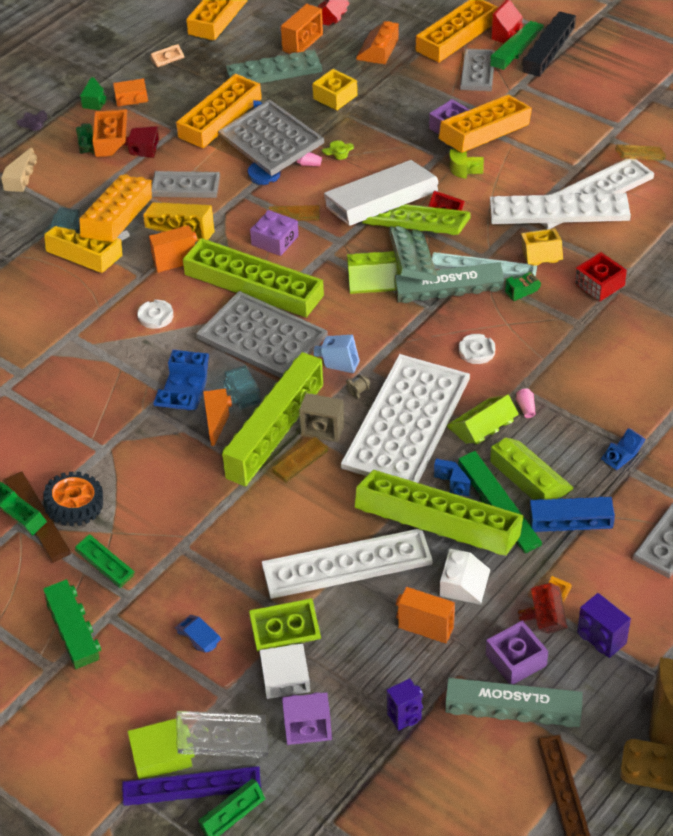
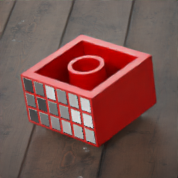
[574,252,627,302]

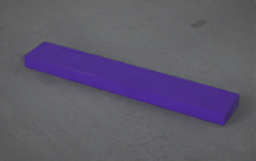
[122,766,261,806]

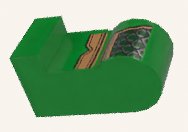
[505,272,541,302]

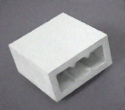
[260,644,310,699]

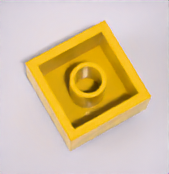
[312,69,357,110]
[521,228,563,266]

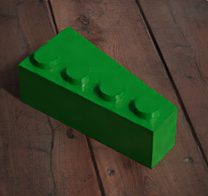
[43,579,102,670]

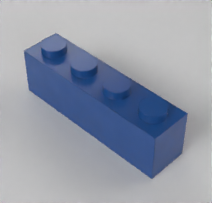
[529,497,615,532]

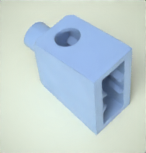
[313,335,360,373]

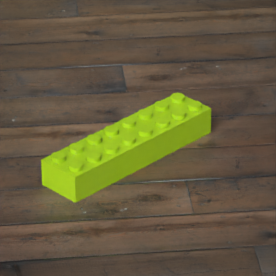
[183,238,324,318]
[222,352,323,487]
[355,469,523,556]

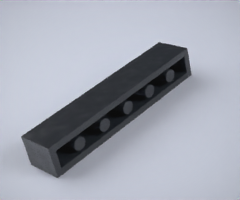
[522,11,576,77]

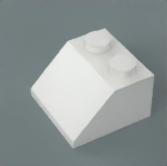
[440,549,490,605]

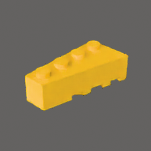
[143,202,215,242]
[44,226,122,273]

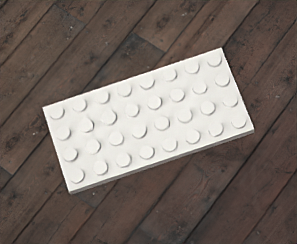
[341,354,470,483]

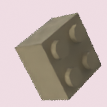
[299,393,344,443]

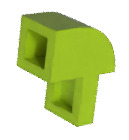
[450,149,484,178]

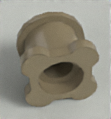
[346,374,370,399]

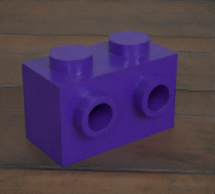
[387,678,423,731]

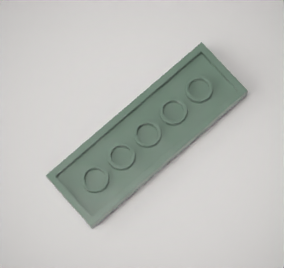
[226,50,322,83]
[389,226,437,282]

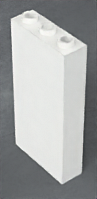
[324,160,438,226]

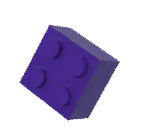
[577,593,631,658]

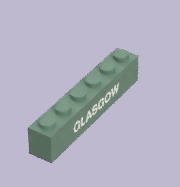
[394,262,504,303]
[446,678,583,727]

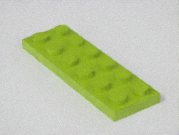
[362,204,470,235]

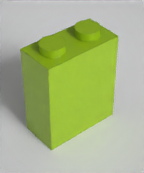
[128,717,195,780]

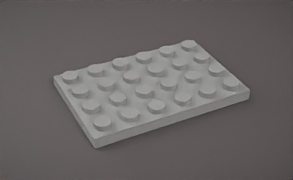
[218,99,325,176]
[196,291,328,378]

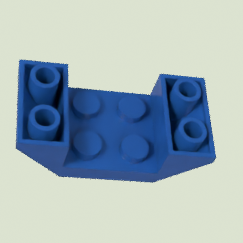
[153,350,209,410]

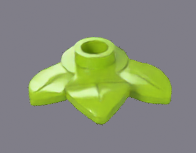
[322,140,354,160]

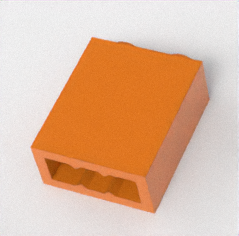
[149,225,197,273]
[396,587,455,644]

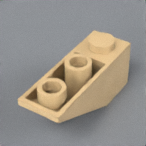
[1,148,37,192]

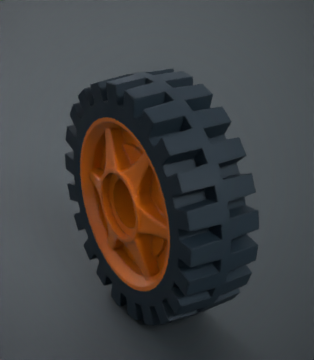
[43,471,103,526]

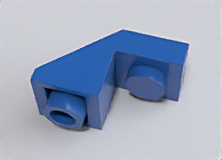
[601,428,646,470]
[434,459,470,496]
[175,614,222,653]

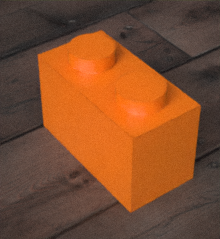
[113,78,148,107]

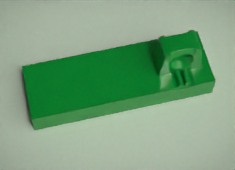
[75,534,135,588]
[198,779,265,836]

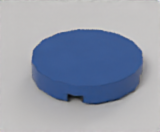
[248,163,281,185]

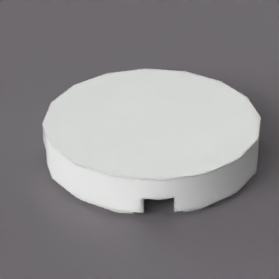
[138,300,173,329]
[459,334,495,364]

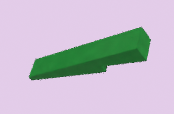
[490,21,544,70]
[458,451,542,554]
[0,481,47,536]

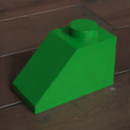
[80,77,106,110]

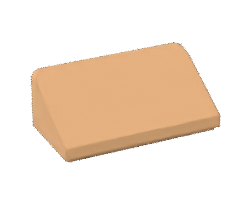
[150,44,184,67]

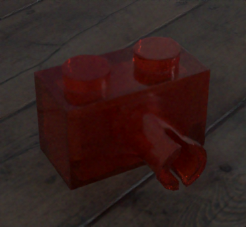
[518,583,568,634]

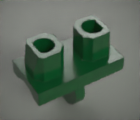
[76,124,95,154]

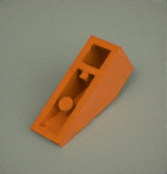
[203,388,232,446]

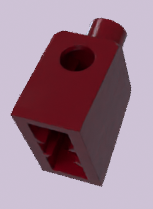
[122,126,159,158]

